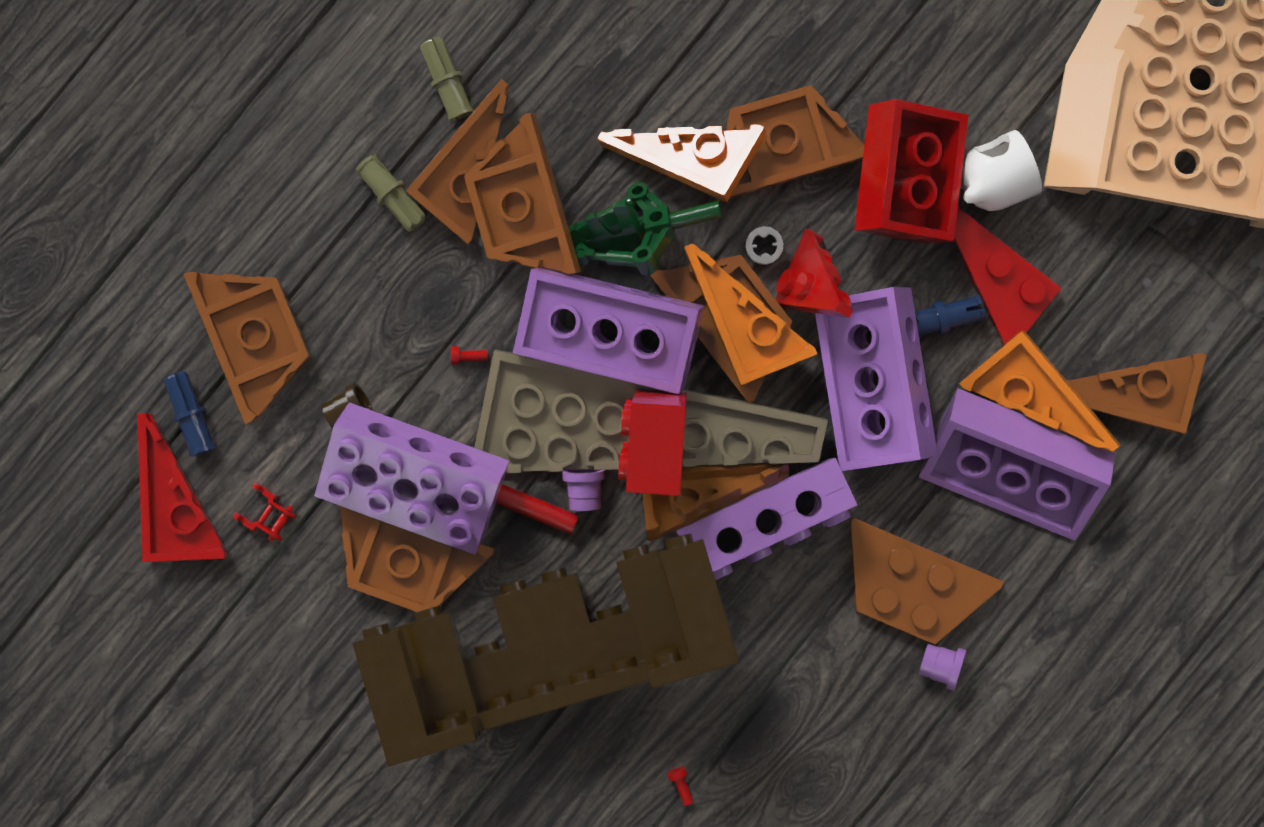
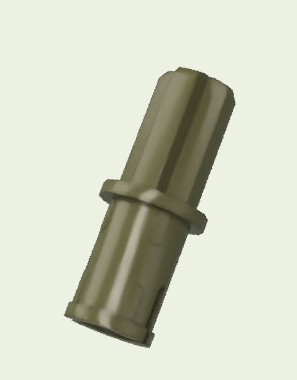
[420,37,474,122]
[355,154,425,232]

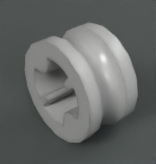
[745,226,784,265]

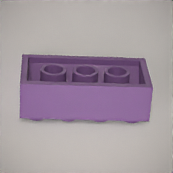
[919,388,1116,541]

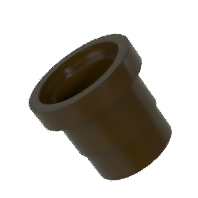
[322,382,373,429]

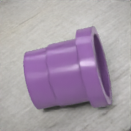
[563,469,605,511]
[919,644,966,691]

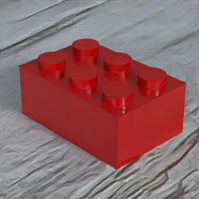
[854,99,969,244]
[618,389,687,496]

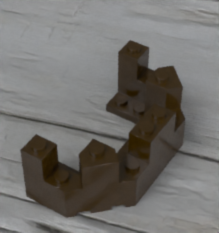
[352,533,740,767]

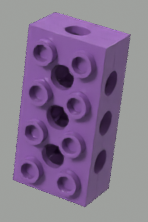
[513,268,704,394]
[815,287,938,471]
[314,403,510,555]
[676,458,857,580]

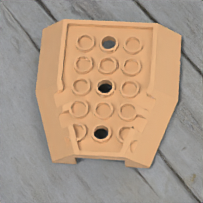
[1043,0,1264,228]

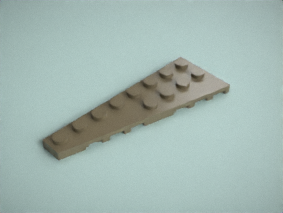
[474,349,828,473]

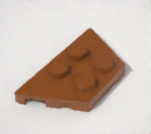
[715,85,864,201]
[464,113,581,274]
[650,255,792,403]
[184,272,311,425]
[339,505,495,612]
[849,518,1004,644]

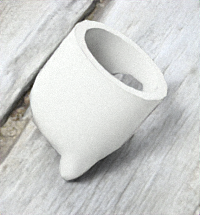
[960,130,1042,211]

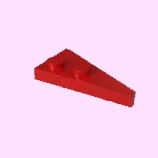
[954,207,1061,346]
[776,229,853,318]
[137,413,228,562]

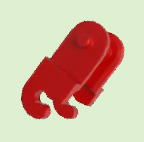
[232,482,297,541]

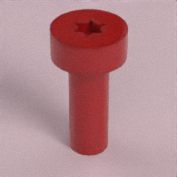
[451,346,487,366]
[667,766,694,806]

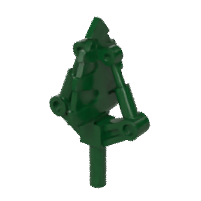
[569,182,723,276]

